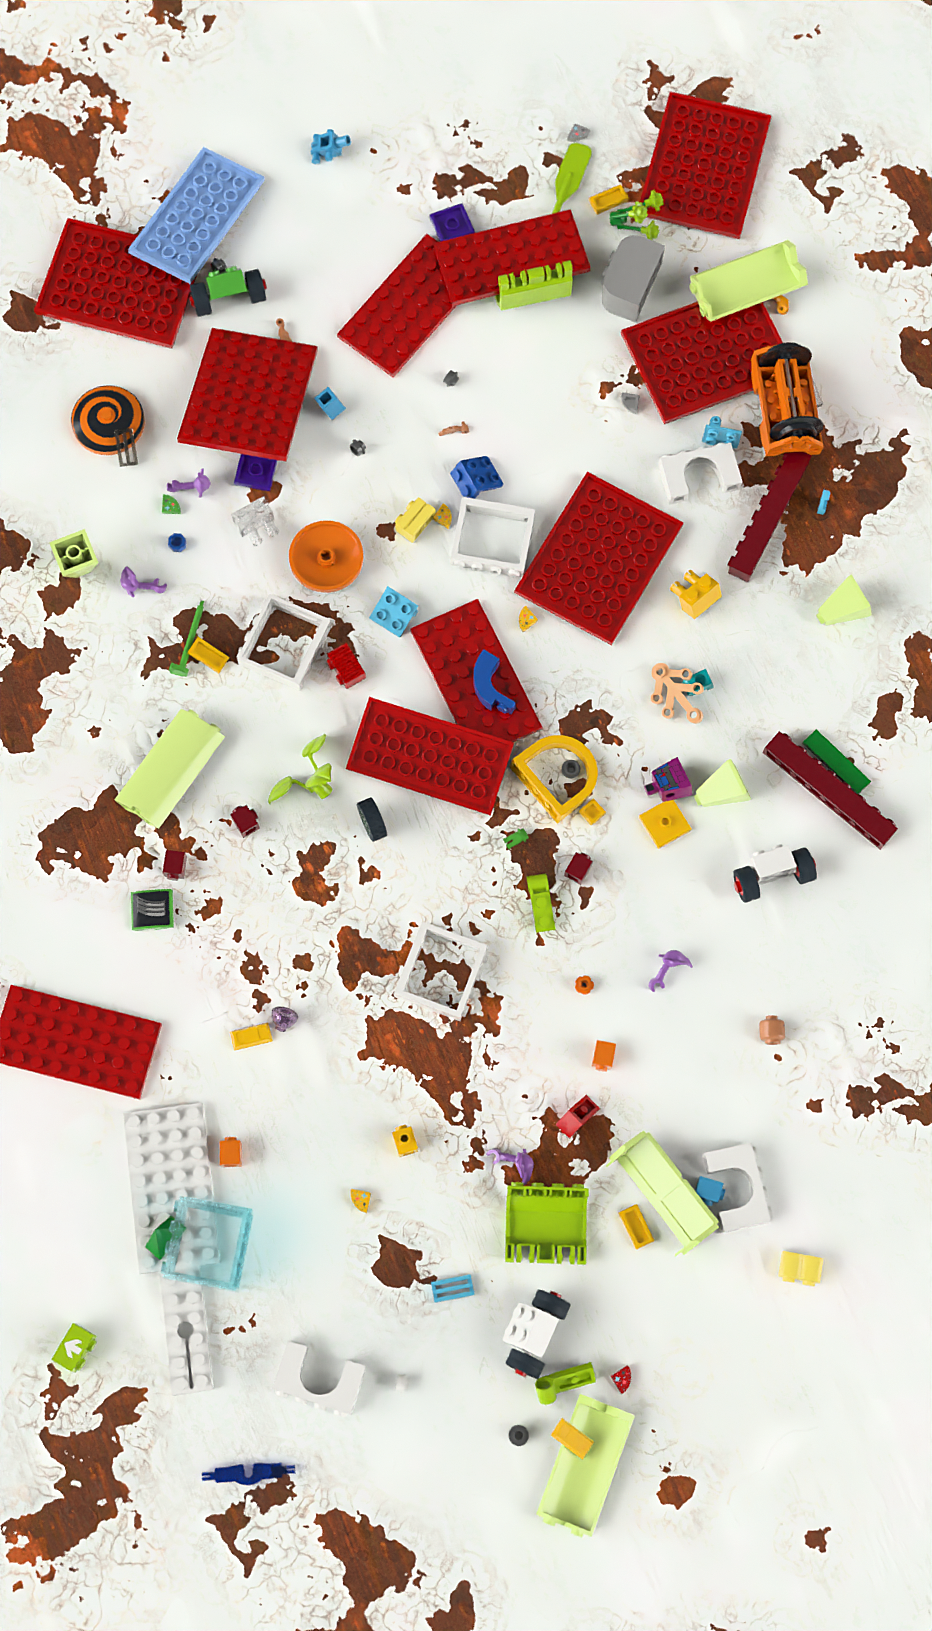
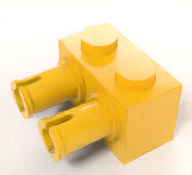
[670,570,722,619]

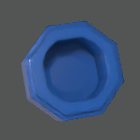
[168,533,187,552]

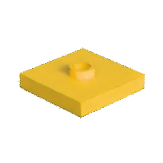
[639,800,692,849]

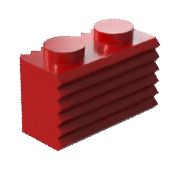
[326,643,366,689]

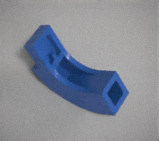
[473,649,516,714]

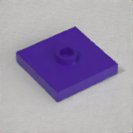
[429,203,475,241]
[234,454,278,492]

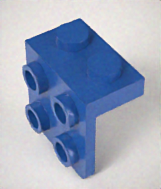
[450,456,503,499]

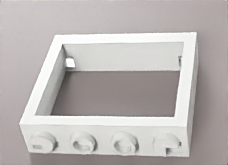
[450,497,535,578]
[236,594,332,691]
[394,921,490,1021]

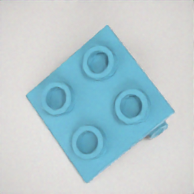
[702,416,742,448]
[369,586,418,638]

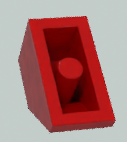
[555,1095,600,1139]

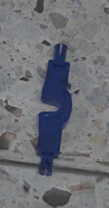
[202,1463,296,1485]

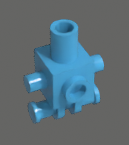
[311,129,351,164]

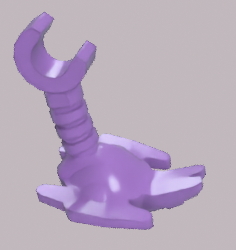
[167,468,211,498]
[120,566,167,597]
[648,950,693,992]
[486,1148,534,1185]

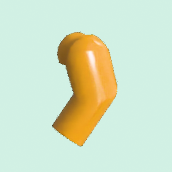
[771,295,789,315]

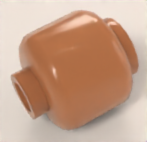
[759,1015,785,1045]

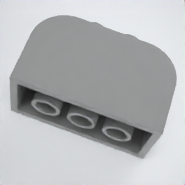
[601,235,665,323]

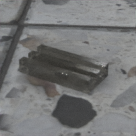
[114,428,138,467]

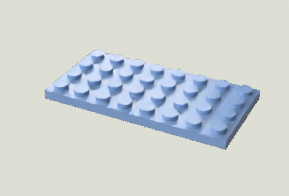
[128,147,264,284]

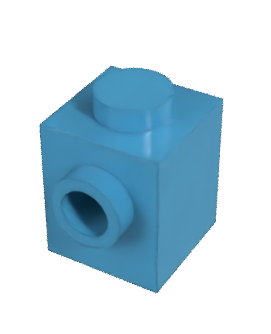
[314,387,346,420]
[695,1176,726,1206]

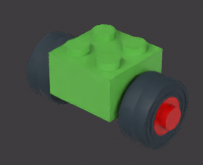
[189,266,267,317]

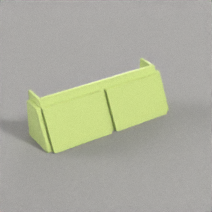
[606,1130,719,1256]

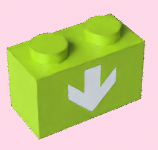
[51,1323,97,1373]

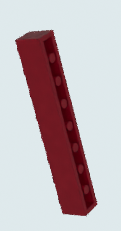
[727,452,812,583]
[762,731,898,850]

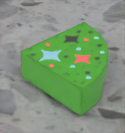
[162,494,181,514]

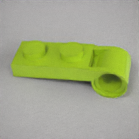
[527,873,556,933]
[535,1362,596,1405]

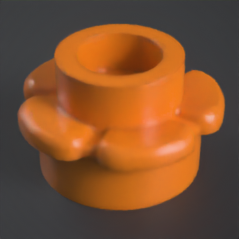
[575,975,594,995]

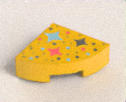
[433,503,452,529]
[519,606,538,632]
[351,1189,371,1213]

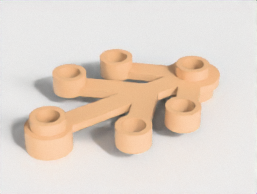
[651,663,704,724]

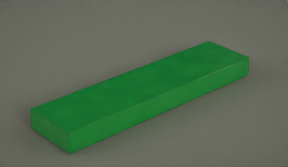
[802,729,871,794]

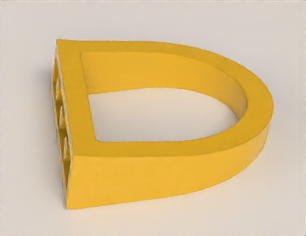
[509,735,598,824]

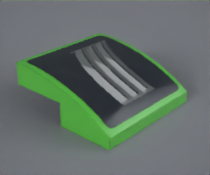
[131,889,174,931]

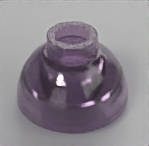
[271,1006,298,1032]

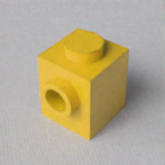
[392,1125,418,1158]

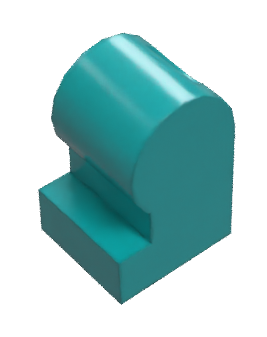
[682,669,714,696]

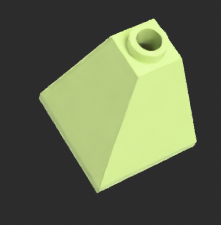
[49,529,98,578]
[816,575,871,626]
[694,759,751,807]

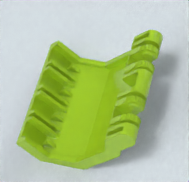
[495,261,573,311]
[505,1182,589,1265]

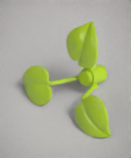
[268,734,333,804]

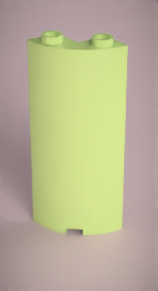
[689,240,808,322]
[115,709,225,829]
[536,1394,634,1538]

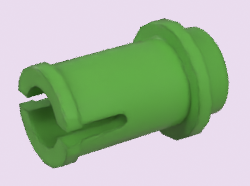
[503,828,529,849]

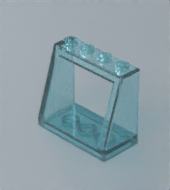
[161,1196,254,1293]

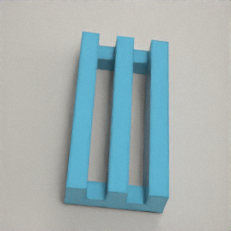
[431,1274,474,1303]

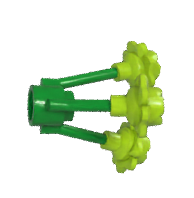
[609,190,663,240]

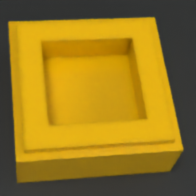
[579,798,606,826]

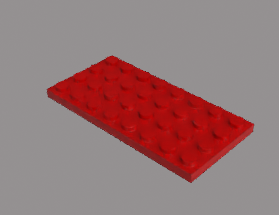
[433,209,591,306]
[337,233,457,378]
[410,599,543,742]
[345,697,514,816]
[0,985,162,1100]

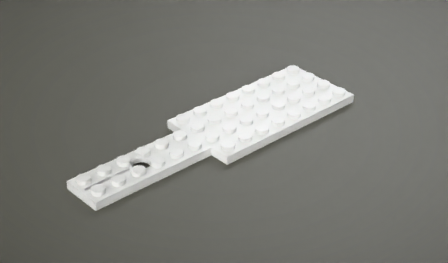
[123,1103,220,1396]

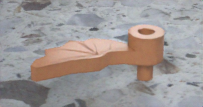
[276,318,293,342]
[439,421,469,436]

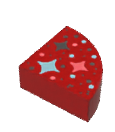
[610,1365,631,1394]

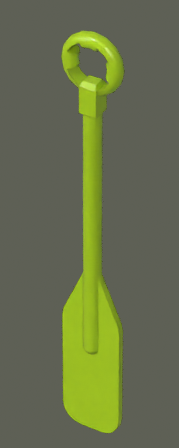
[552,143,592,214]

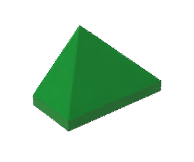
[145,1215,187,1260]

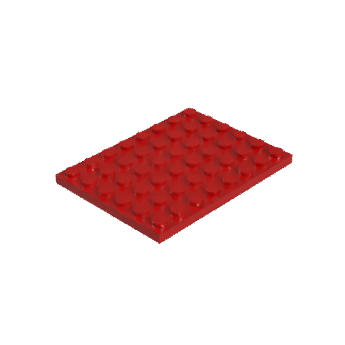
[639,91,772,239]
[34,217,198,349]
[621,301,783,425]
[177,328,318,462]
[514,471,684,646]

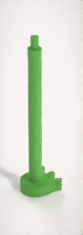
[169,601,204,677]

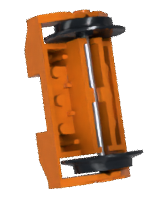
[751,342,824,456]

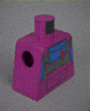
[644,757,693,802]

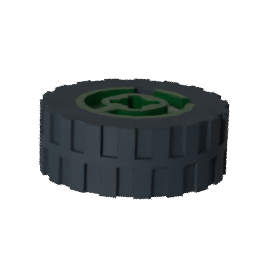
[356,797,387,842]

